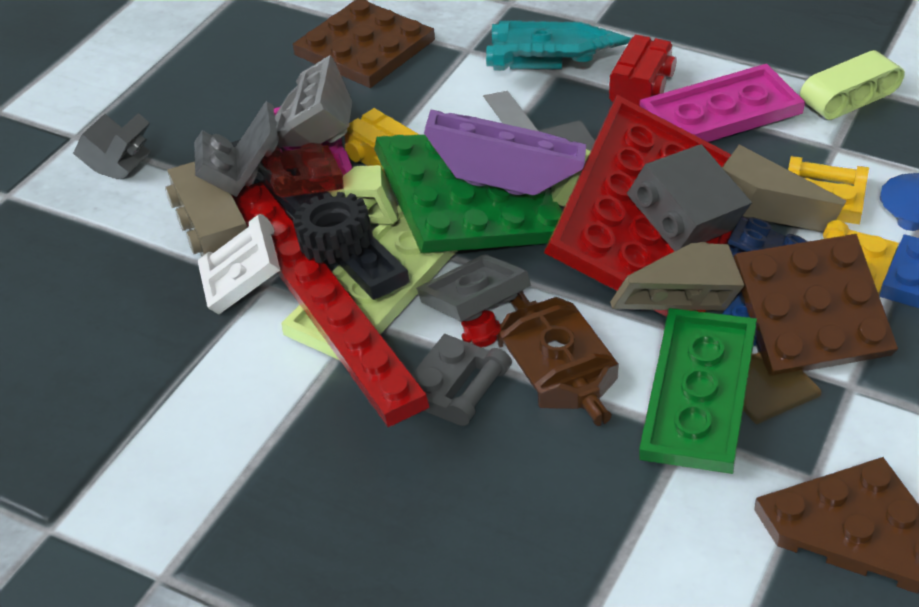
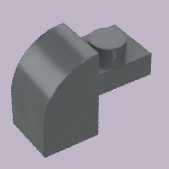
[73,113,151,179]

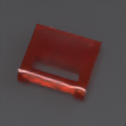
[261,143,344,197]

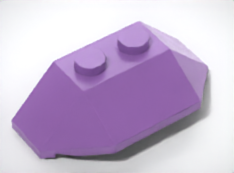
[424,109,586,195]

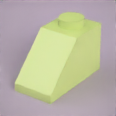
[327,165,398,224]

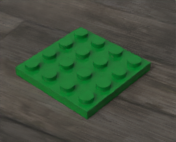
[374,135,562,253]

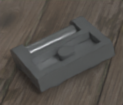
[412,333,512,426]

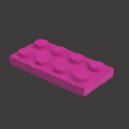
[640,63,805,142]

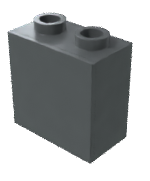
[627,144,752,252]

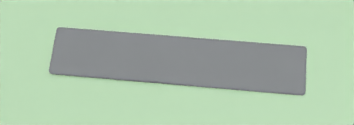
[483,91,538,131]

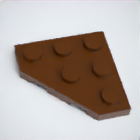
[754,457,919,594]

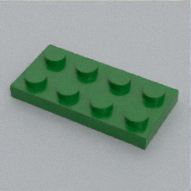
[639,308,757,474]

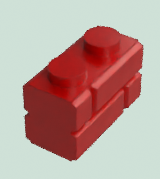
[609,34,677,106]

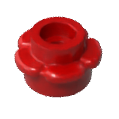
[461,310,501,347]

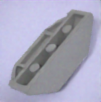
[275,55,352,147]

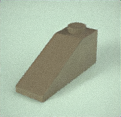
[722,144,846,232]
[610,242,744,310]

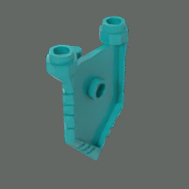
[486,20,632,71]

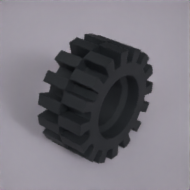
[293,192,373,264]

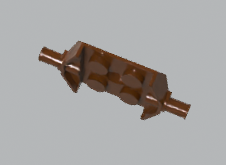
[497,290,619,426]

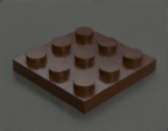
[293,0,435,88]
[734,234,898,377]

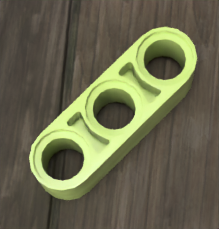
[800,50,905,120]

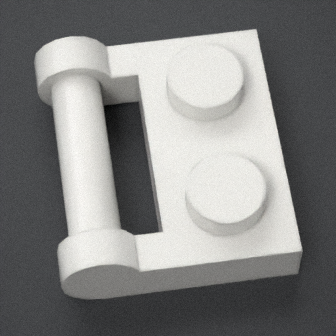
[198,214,280,314]

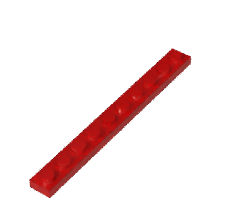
[231,181,430,427]

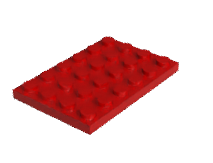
[544,95,732,317]

